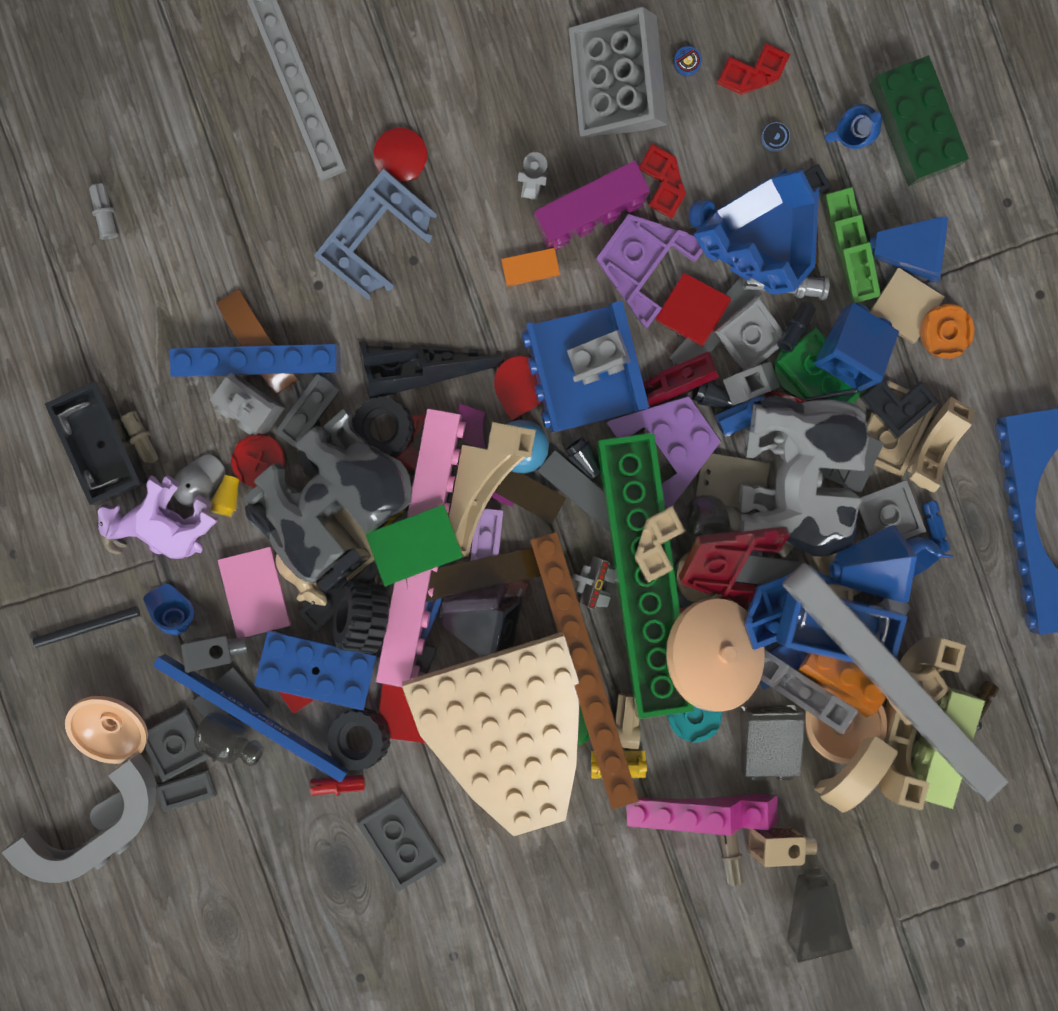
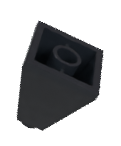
[440,596,522,657]

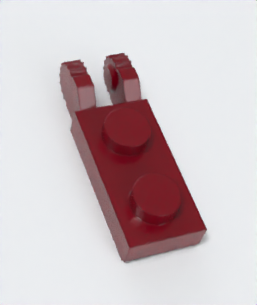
[643,351,719,407]

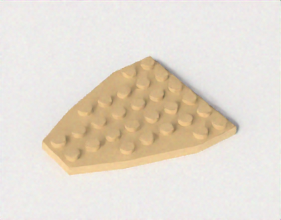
[402,632,579,836]

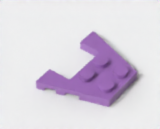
[596,214,703,329]
[607,396,721,508]

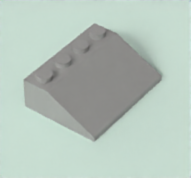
[569,7,668,138]

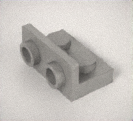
[567,330,631,385]

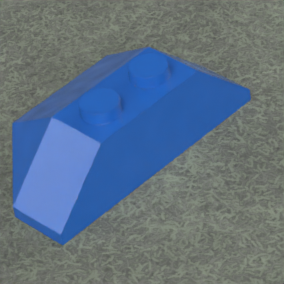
[744,568,839,650]

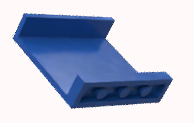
[521,300,649,433]

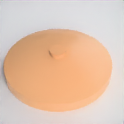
[667,599,765,711]

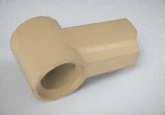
[615,693,641,750]

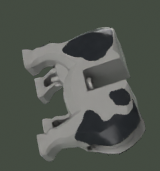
[738,396,868,557]

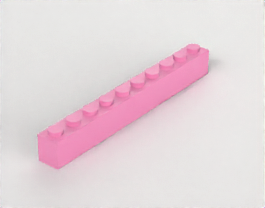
[376,409,466,687]

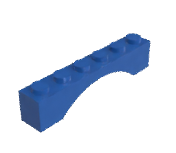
[169,344,341,377]

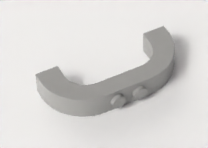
[2,751,156,883]

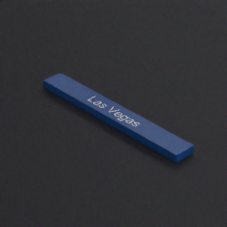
[153,654,349,782]

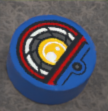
[673,46,702,77]

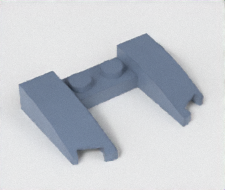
[314,169,437,300]

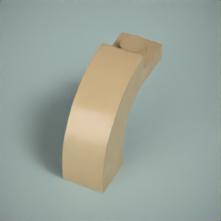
[907,397,975,493]
[814,735,898,813]

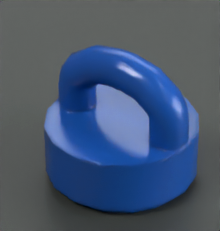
[689,200,716,228]

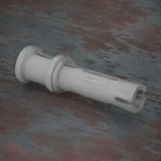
[743,276,830,300]

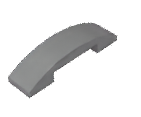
[760,650,858,734]

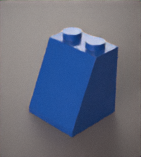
[813,303,899,392]

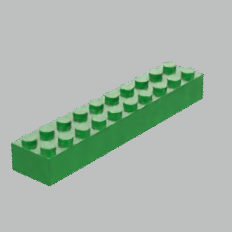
[597,433,694,719]

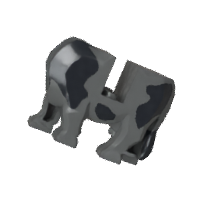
[243,409,412,583]

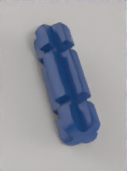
[922,501,950,553]

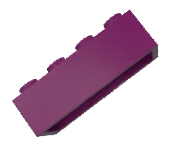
[533,160,650,250]

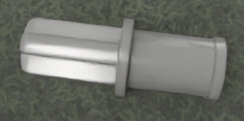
[89,183,118,240]

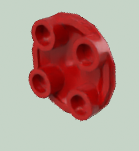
[373,128,427,182]

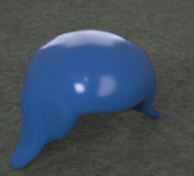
[825,104,882,149]
[907,537,953,577]

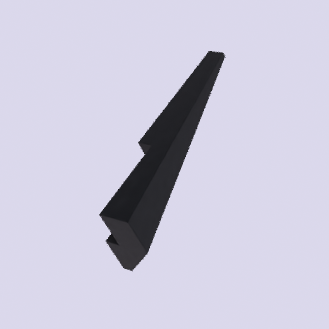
[359,341,503,400]

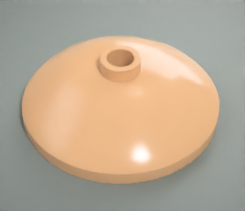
[65,696,148,764]
[804,705,887,764]

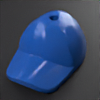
[143,584,194,635]

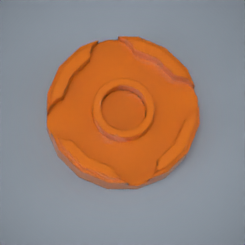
[920,304,975,359]

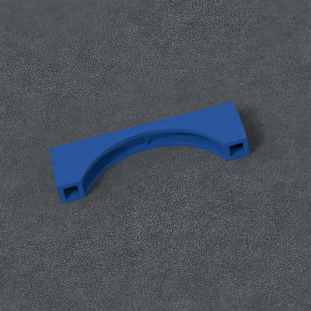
[995,408,1058,635]

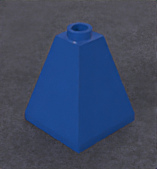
[870,216,948,283]
[830,525,917,603]

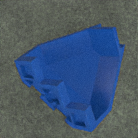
[694,168,819,295]

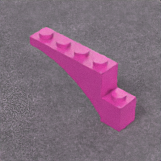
[626,793,778,836]

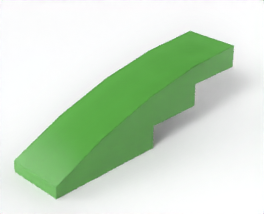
[823,187,881,303]

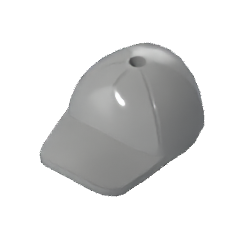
[173,454,226,507]

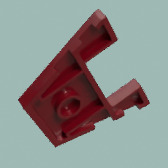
[679,526,790,609]

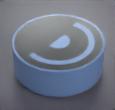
[761,122,790,152]

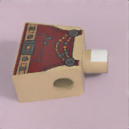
[748,827,817,867]

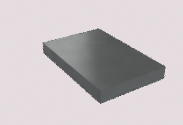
[356,792,446,891]

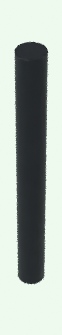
[33,606,140,648]

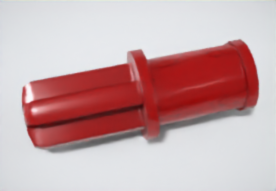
[310,775,366,796]

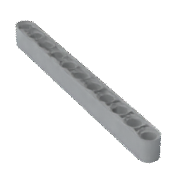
[782,563,1008,803]

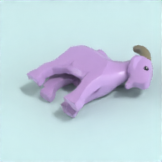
[98,475,219,559]

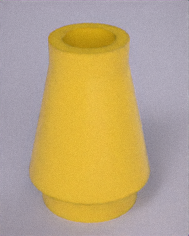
[211,475,240,517]

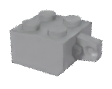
[210,373,285,436]

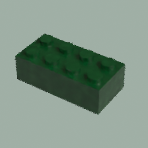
[869,55,969,186]

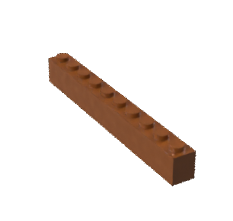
[530,532,639,810]

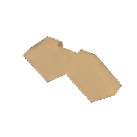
[635,506,685,582]

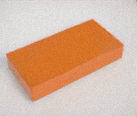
[501,248,560,287]

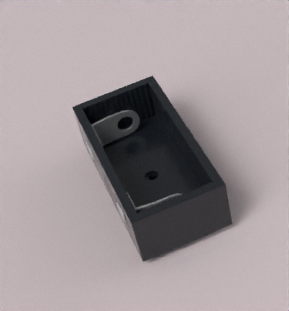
[44,381,148,505]

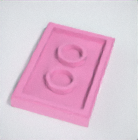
[218,547,292,638]

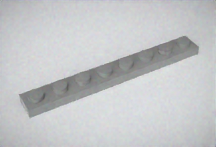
[247,0,347,181]

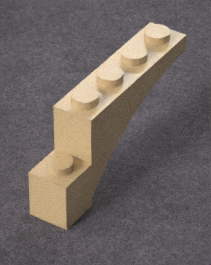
[449,422,536,557]

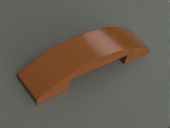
[216,289,299,395]

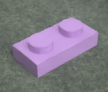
[470,509,504,561]

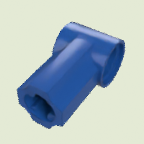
[715,396,765,437]

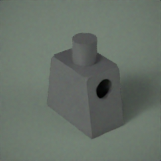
[181,633,248,672]

